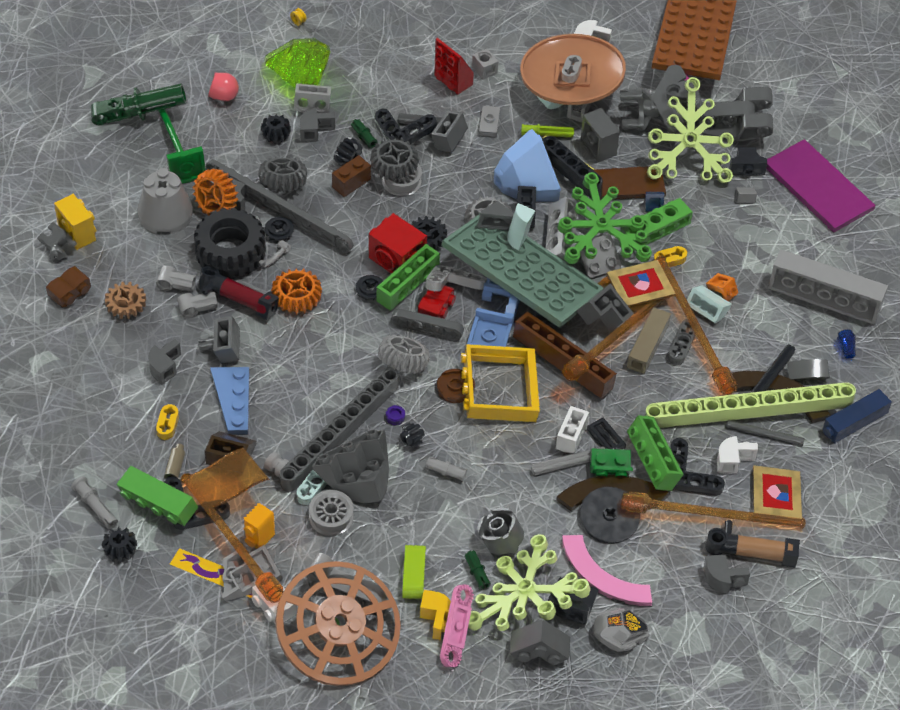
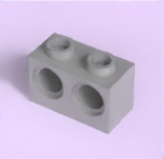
[294,84,331,113]

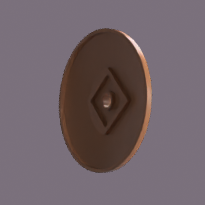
[520,34,626,105]

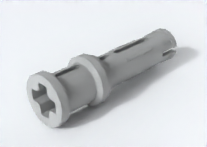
[71,476,118,529]

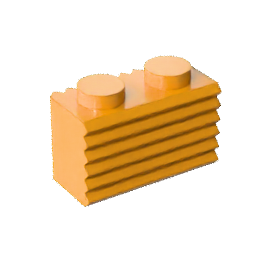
[243,503,275,549]

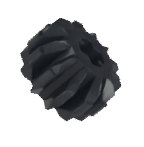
[261,114,291,144]
[334,137,363,166]
[102,526,137,562]

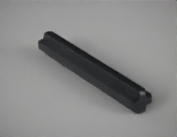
[751,344,795,393]

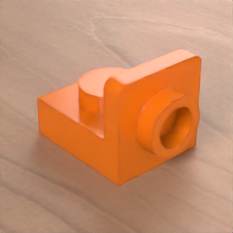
[706,273,738,302]

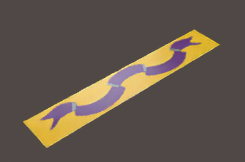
[170,548,253,598]

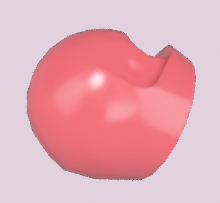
[208,72,239,101]

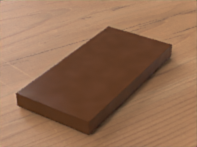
[593,166,666,200]

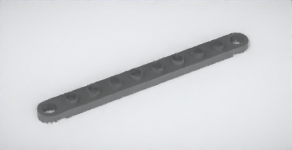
[205,159,354,253]

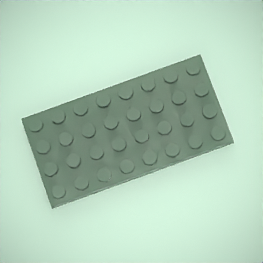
[441,214,603,327]

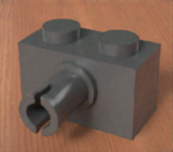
[428,110,468,152]
[198,316,240,363]

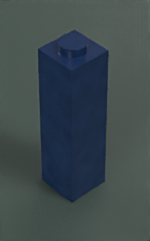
[822,389,892,444]

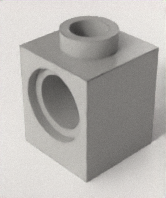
[472,49,498,80]

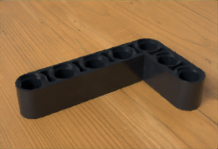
[542,136,603,198]

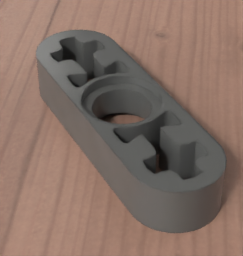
[668,318,698,365]

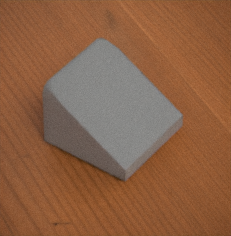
[736,187,757,203]

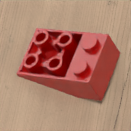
[434,38,474,95]

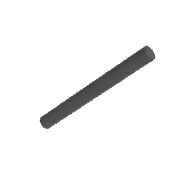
[726,420,805,446]

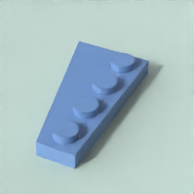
[210,367,249,435]

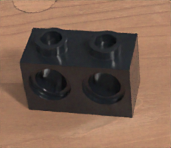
[517,186,536,229]

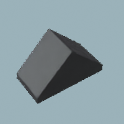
[477,201,514,230]

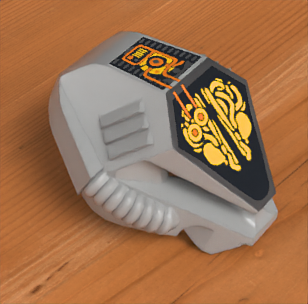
[593,607,649,652]

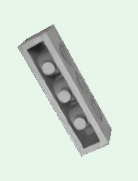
[546,197,577,264]

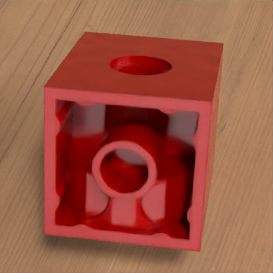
[368,213,427,274]

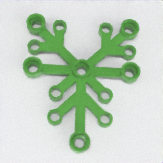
[557,172,652,264]

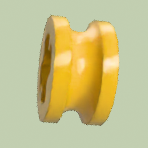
[290,8,307,26]

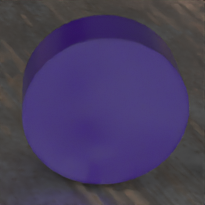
[386,405,405,425]

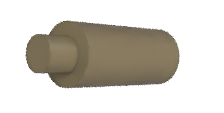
[164,444,185,479]

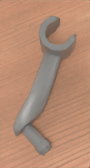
[259,240,291,268]

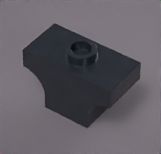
[729,147,767,176]

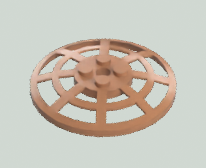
[275,561,401,686]

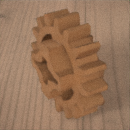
[105,282,146,319]

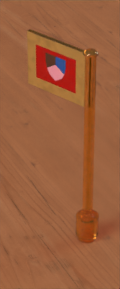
[606,256,737,395]
[621,465,806,529]

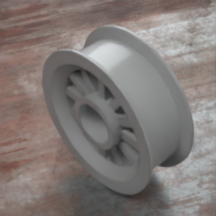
[382,164,422,196]
[309,490,354,536]

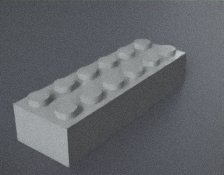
[768,249,888,325]

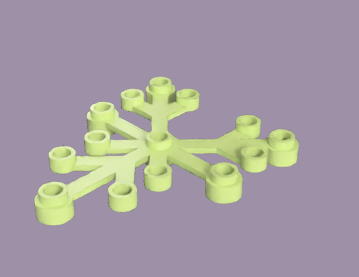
[647,77,734,183]
[468,534,591,631]

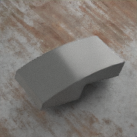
[787,359,830,382]

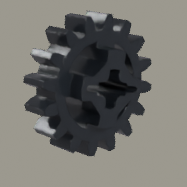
[412,216,447,250]

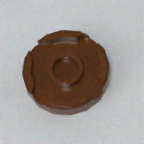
[437,369,475,403]

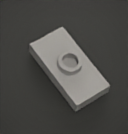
[479,106,500,137]

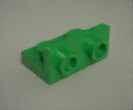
[590,448,633,477]

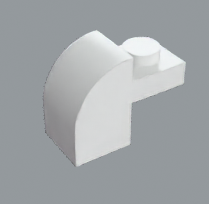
[574,20,612,43]
[717,436,758,474]

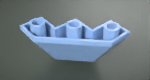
[493,129,561,202]

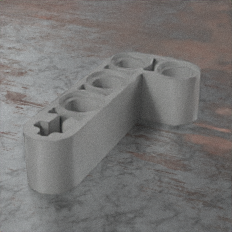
[308,553,388,608]

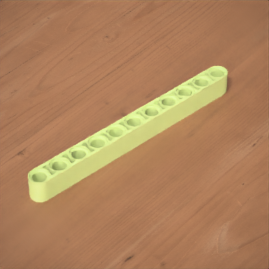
[645,383,856,428]

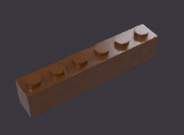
[513,312,617,399]

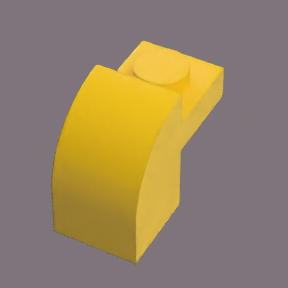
[420,590,451,640]

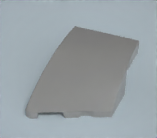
[222,545,283,601]

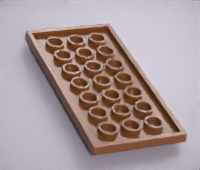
[651,0,737,80]

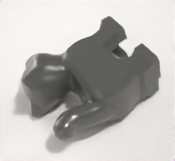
[37,222,77,261]

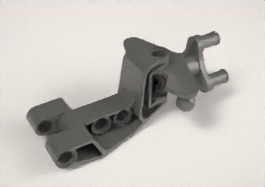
[620,65,773,142]

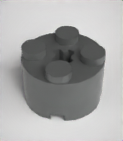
[477,507,524,555]

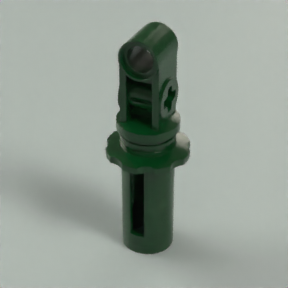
[91,83,187,125]

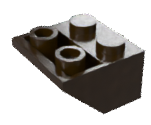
[205,431,257,474]

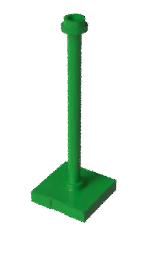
[159,109,206,184]

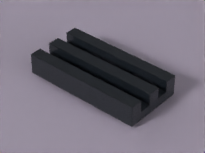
[587,417,626,450]

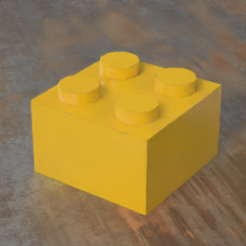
[54,193,97,250]

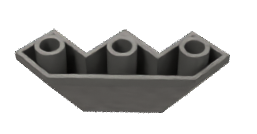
[312,429,389,503]

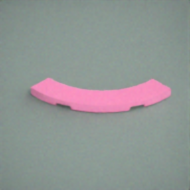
[562,535,652,606]

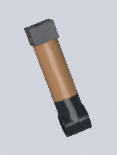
[705,520,800,568]

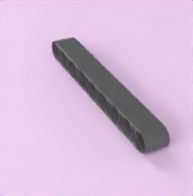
[280,367,399,492]

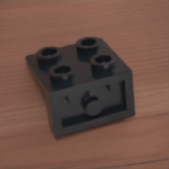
[548,577,598,625]

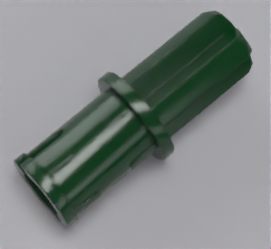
[351,119,378,148]
[464,550,491,590]

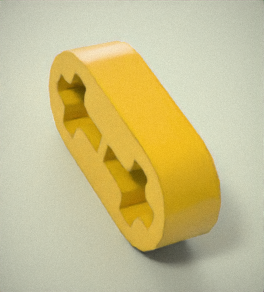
[653,246,687,269]
[156,404,179,440]

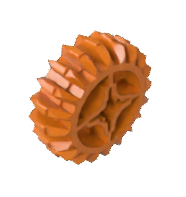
[192,169,239,216]
[271,268,322,314]

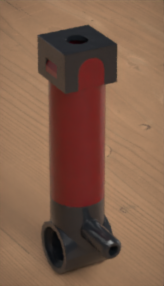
[198,266,279,320]

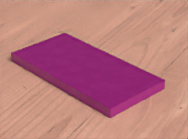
[766,139,875,233]

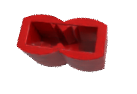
[418,286,456,319]

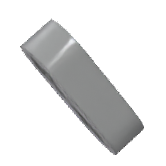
[562,55,582,83]

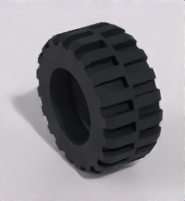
[194,208,266,279]

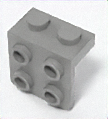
[575,233,622,278]

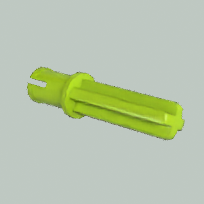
[521,124,574,138]

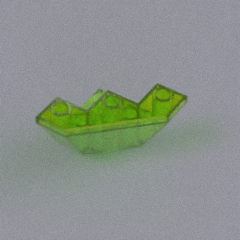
[264,38,330,88]

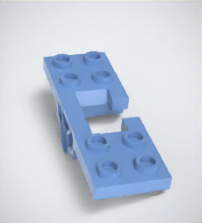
[467,278,520,347]

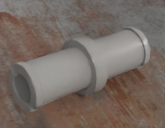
[425,456,467,481]

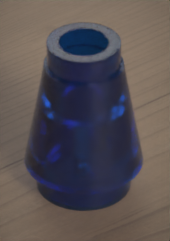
[837,329,856,359]

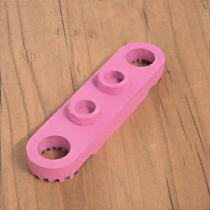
[440,585,474,667]

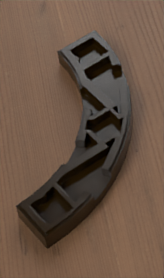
[729,371,831,423]
[556,475,669,512]

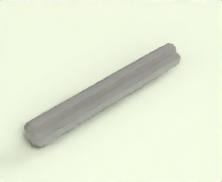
[531,447,605,475]

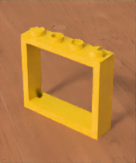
[461,344,540,422]

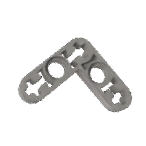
[425,265,487,291]

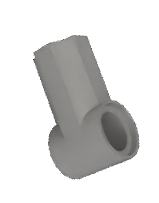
[156,266,196,292]
[177,291,218,318]

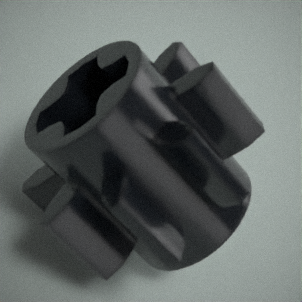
[400,422,425,447]

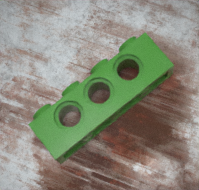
[620,198,693,252]
[376,244,440,311]

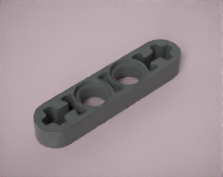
[391,309,464,340]

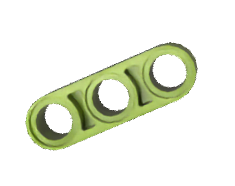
[402,545,426,599]

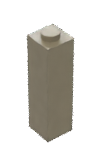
[627,307,671,374]

